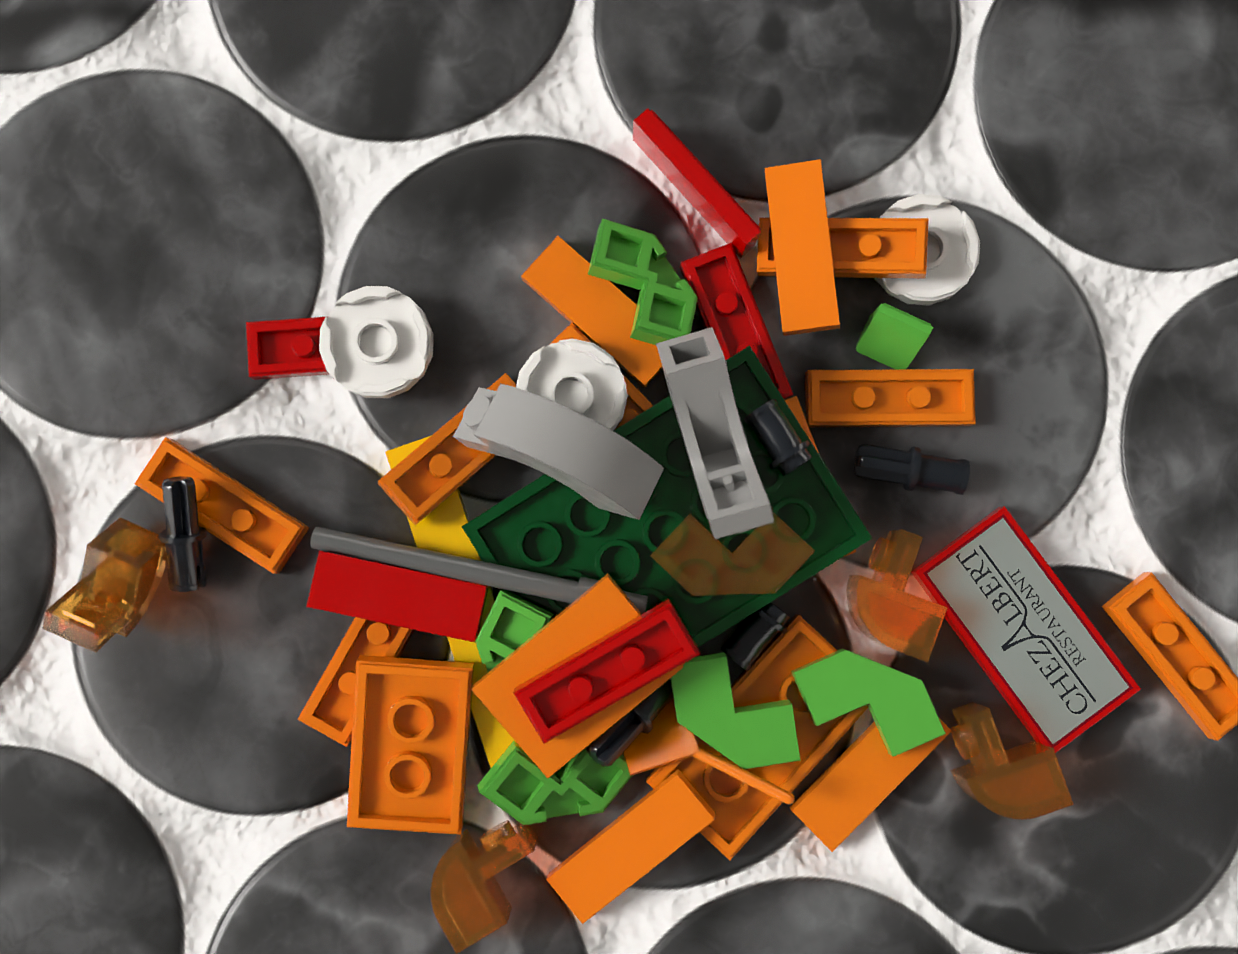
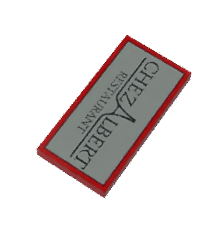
[911,506,1141,756]

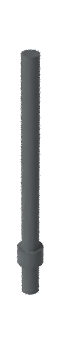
[311,526,648,614]

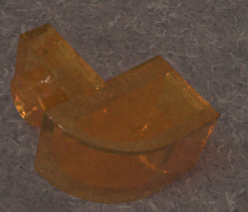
[42,517,167,653]
[846,529,947,662]
[950,702,1074,819]
[431,820,538,954]

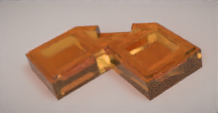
[651,511,815,596]

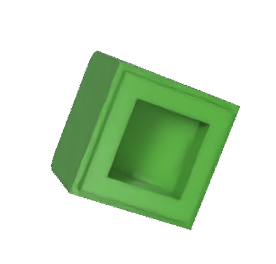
[856,303,933,370]

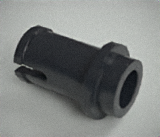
[744,399,813,477]
[721,602,790,671]

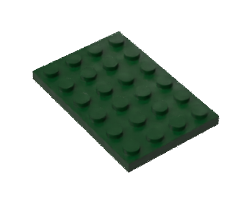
[461,345,873,647]

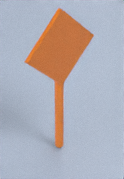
[624,699,795,804]

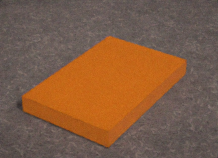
[471,574,684,779]
[347,655,474,835]

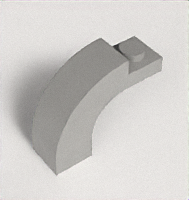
[656,327,774,539]
[453,384,664,520]

